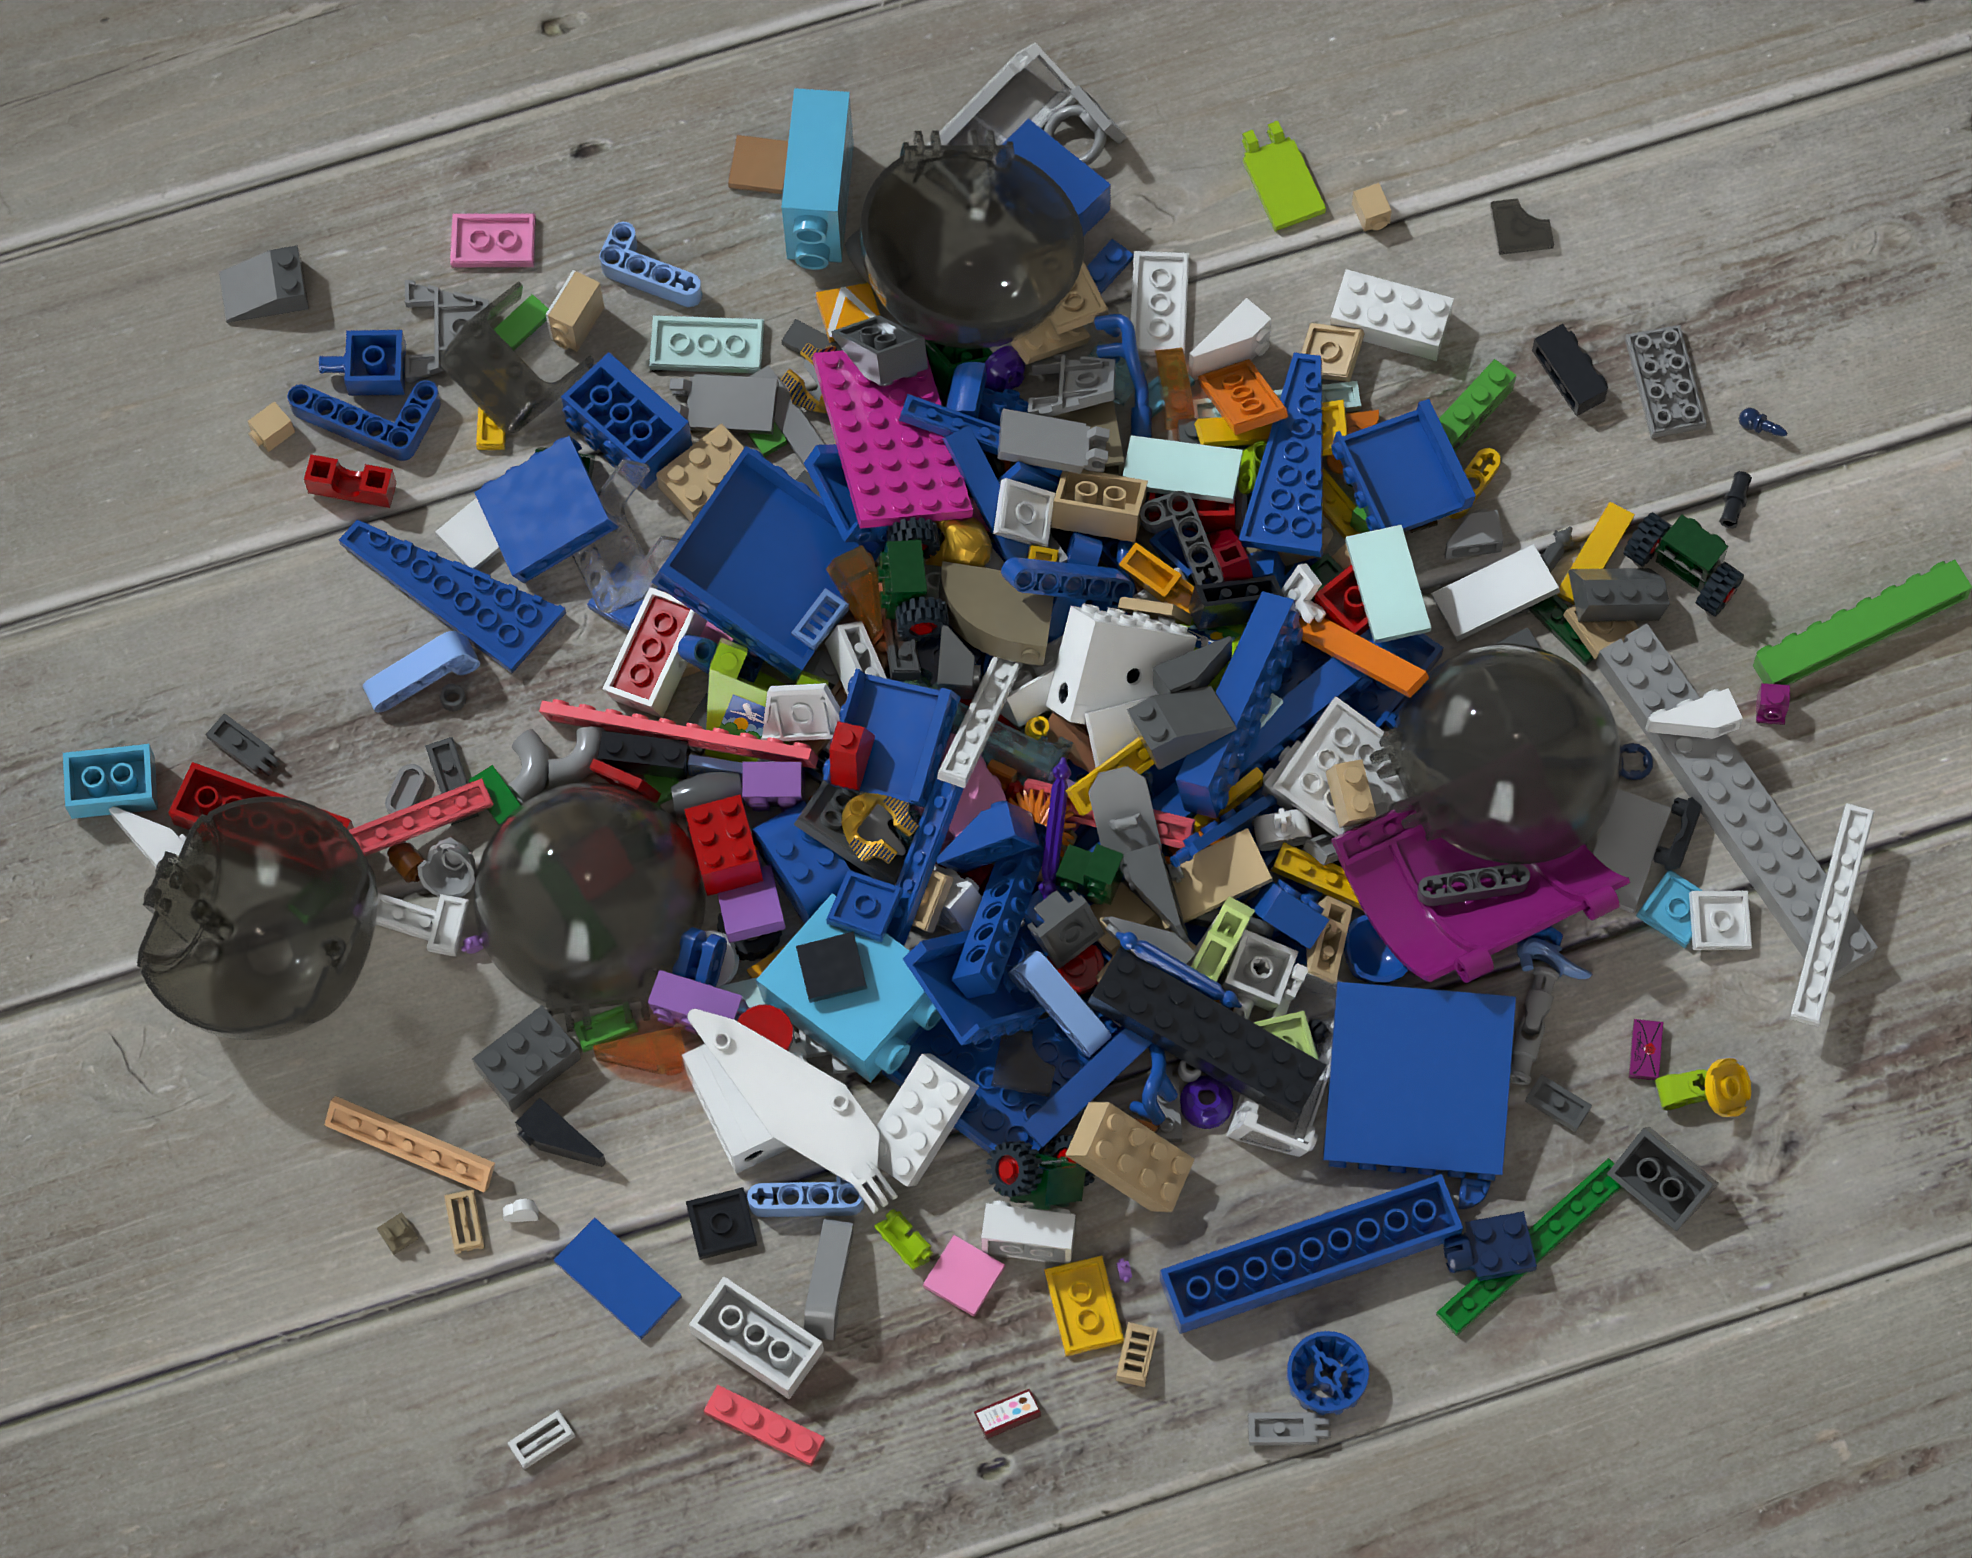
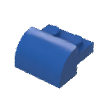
[946,362,987,418]

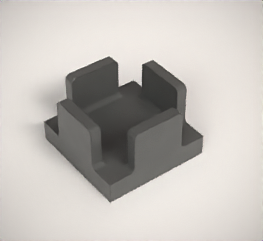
[1027,890,1105,970]

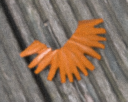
[1008,789,1076,857]

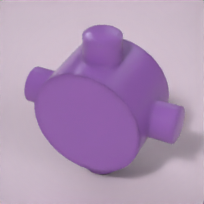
[461,935,485,954]
[1116,1258,1132,1283]

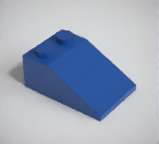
[936,801,1040,874]

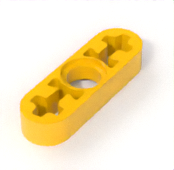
[1448,448,1501,519]

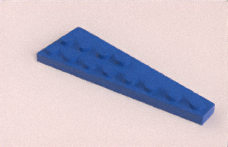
[1239,352,1323,558]
[339,520,566,674]

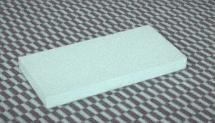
[649,316,764,374]
[1122,435,1243,504]
[1345,525,1431,644]

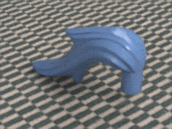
[1517,938,1592,979]

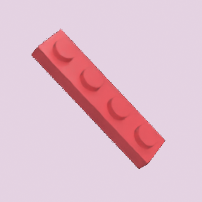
[704,1384,825,1466]

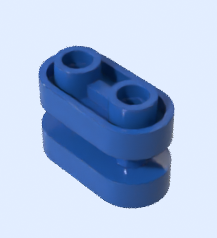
[672,927,727,987]

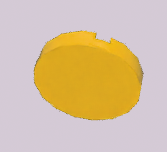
[1705,1058,1752,1117]

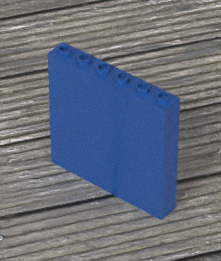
[651,446,886,681]
[1323,982,1516,1181]

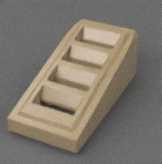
[1116,1322,1158,1387]

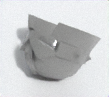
[418,837,477,897]

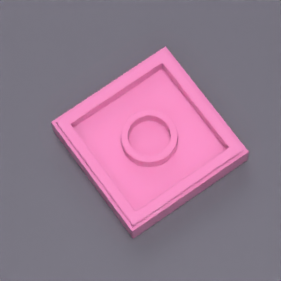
[923,1235,1005,1317]

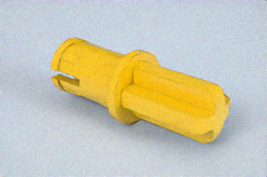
[1024,716,1049,741]

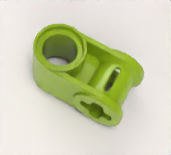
[1238,441,1267,494]
[1655,1069,1707,1110]

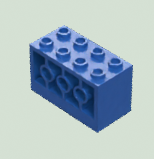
[561,352,693,490]

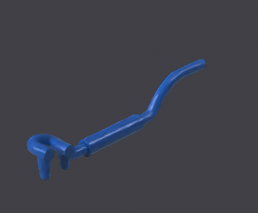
[1094,314,1152,580]
[1129,888,1324,1125]

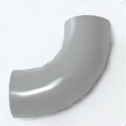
[548,727,605,788]
[508,729,549,807]

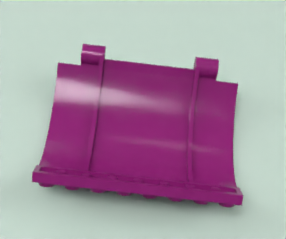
[1331,744,1631,983]

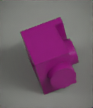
[1756,683,1790,725]

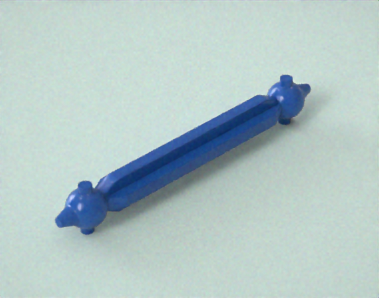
[1115,932,1242,1008]

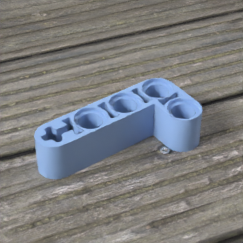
[599,222,702,307]
[363,631,480,713]
[1008,951,1111,1057]
[747,1176,864,1217]

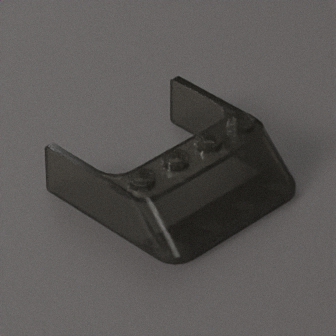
[440,281,594,433]

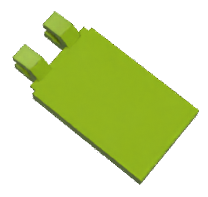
[1242,120,1326,231]

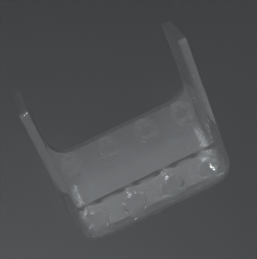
[572,459,681,613]

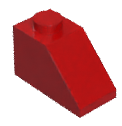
[829,721,875,791]

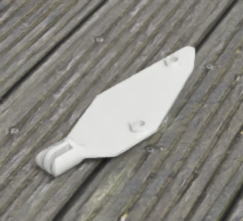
[687,1009,898,1214]

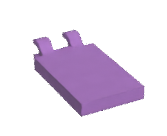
[718,850,786,943]

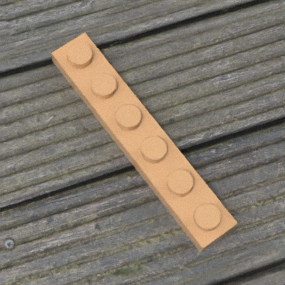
[324,1096,495,1192]

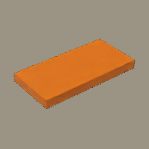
[1198,359,1288,435]

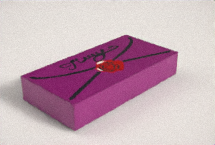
[1628,1019,1663,1081]

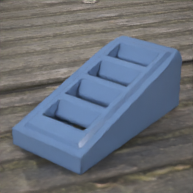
[791,588,849,651]

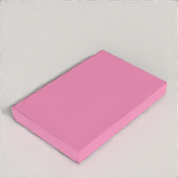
[450,213,536,268]

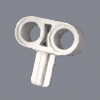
[1252,808,1312,851]

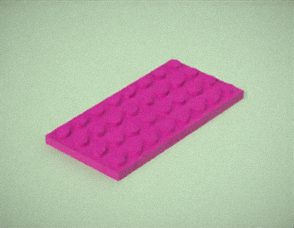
[813,350,973,528]

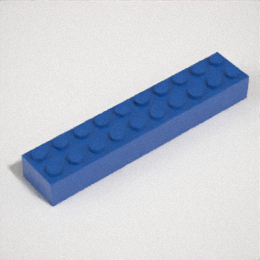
[1159,1174,1463,1334]

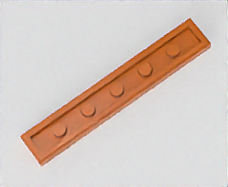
[1299,616,1429,698]

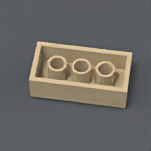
[1065,1102,1195,1212]

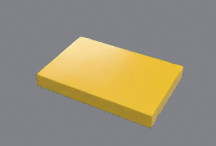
[1044,1255,1124,1356]

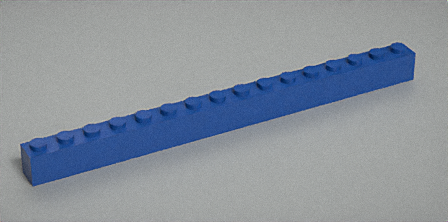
[1024,628,1395,928]

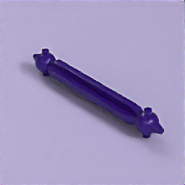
[1038,757,1071,900]

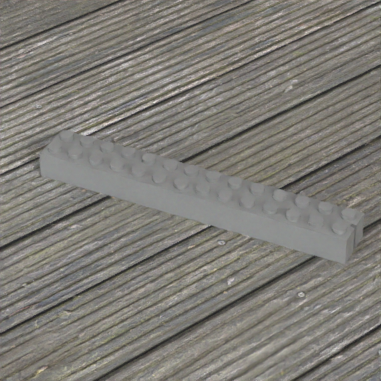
[1596,623,1878,984]

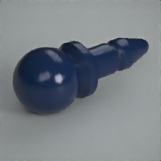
[1739,408,1788,436]

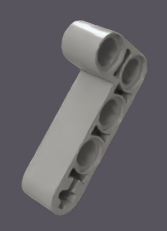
[804,1219,854,1340]

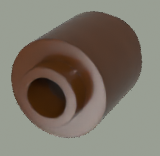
[387,841,425,883]

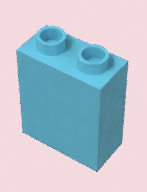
[781,88,854,270]
[756,893,942,1082]

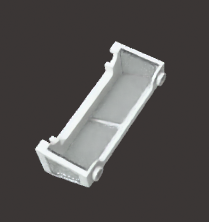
[909,43,1076,206]
[1227,963,1341,1157]

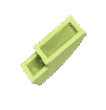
[1191,896,1255,982]

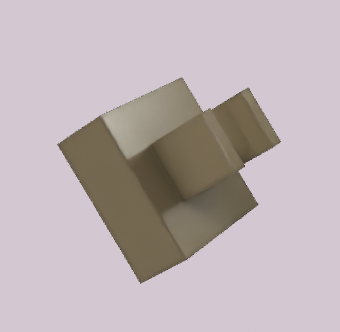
[377,1212,419,1255]

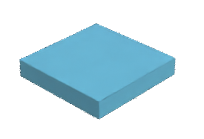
[1636,870,1703,948]

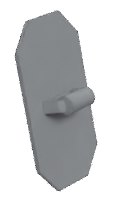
[1088,766,1162,864]

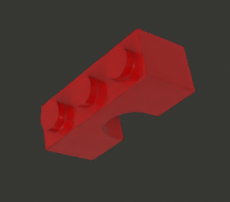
[304,454,397,508]

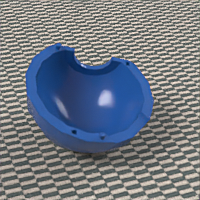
[1344,914,1409,985]

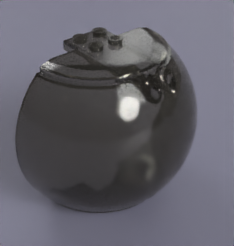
[137,796,378,1040]

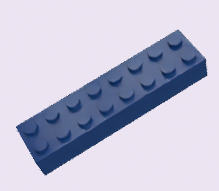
[1176,592,1303,819]

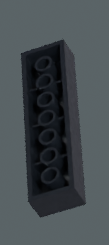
[1086,947,1326,1123]

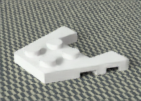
[757,683,841,762]

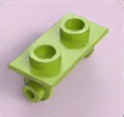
[874,1209,933,1270]

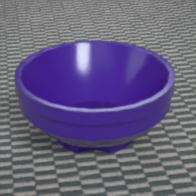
[985,345,1025,392]
[1180,1075,1233,1129]

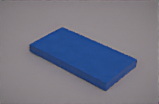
[554,1217,682,1340]

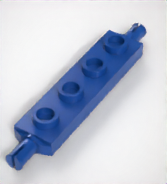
[1170,794,1277,867]

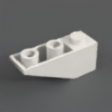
[1645,688,1743,739]

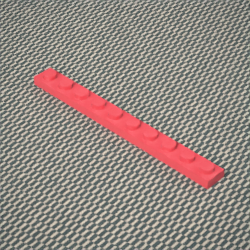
[539,699,818,769]

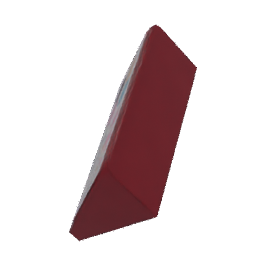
[974,1389,1041,1440]

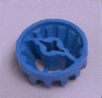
[1286,1331,1369,1416]

